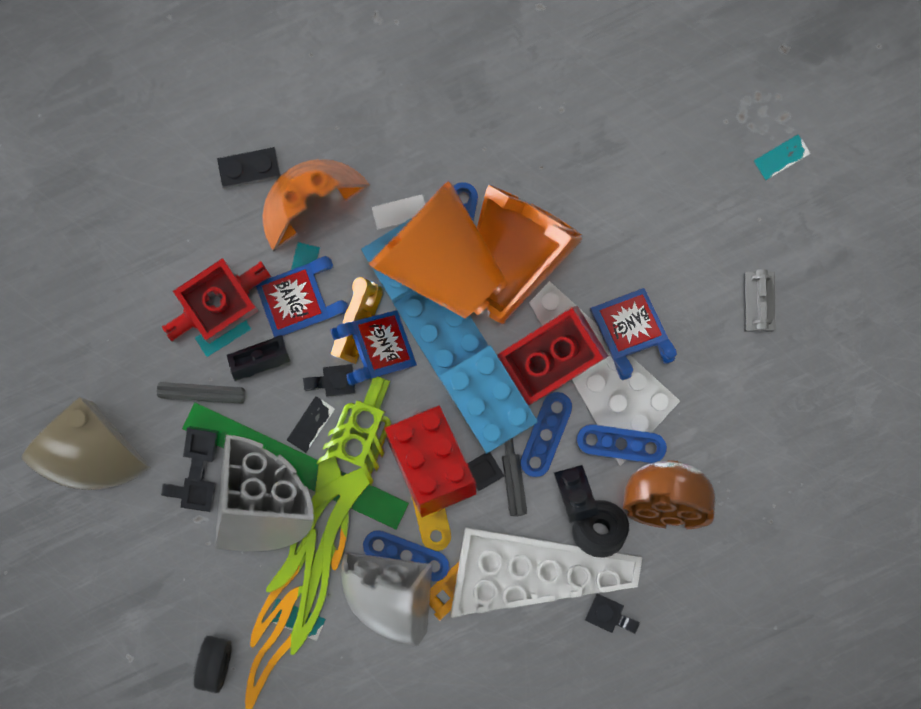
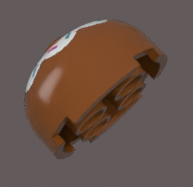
[623,460,715,530]

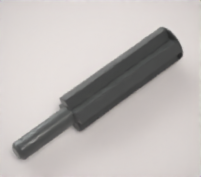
[502,438,528,516]

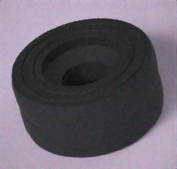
[573,500,629,558]
[194,636,232,693]

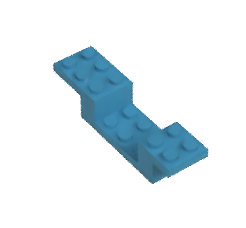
[361,218,538,454]

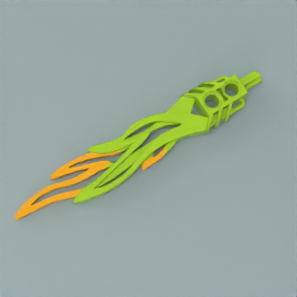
[245,377,391,709]

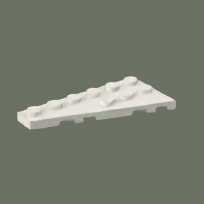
[529,281,680,467]
[450,527,643,618]

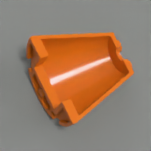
[263,159,370,251]
[369,181,508,319]
[477,185,583,324]

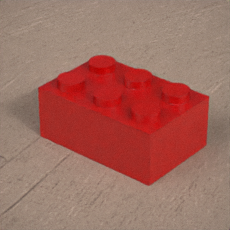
[497,306,609,406]
[384,405,477,518]

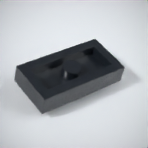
[217,147,281,189]
[227,335,291,381]
[554,465,599,523]

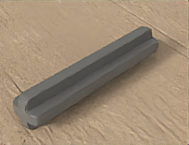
[157,382,245,404]

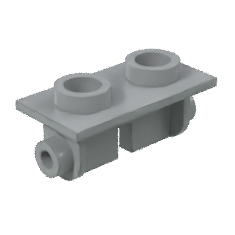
[745,269,776,331]

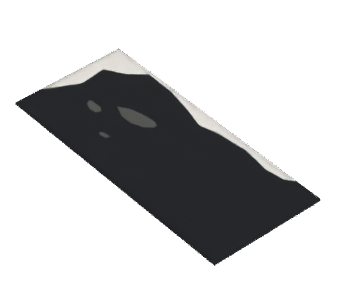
[287,396,335,453]

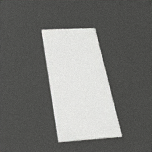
[372,194,425,230]

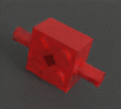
[162,258,271,344]

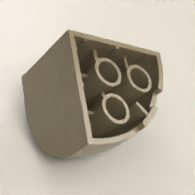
[22,397,151,490]

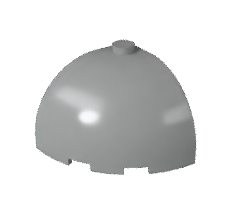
[215,435,314,551]
[341,552,432,646]

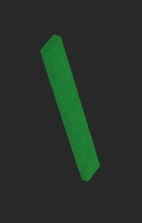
[182,402,409,530]

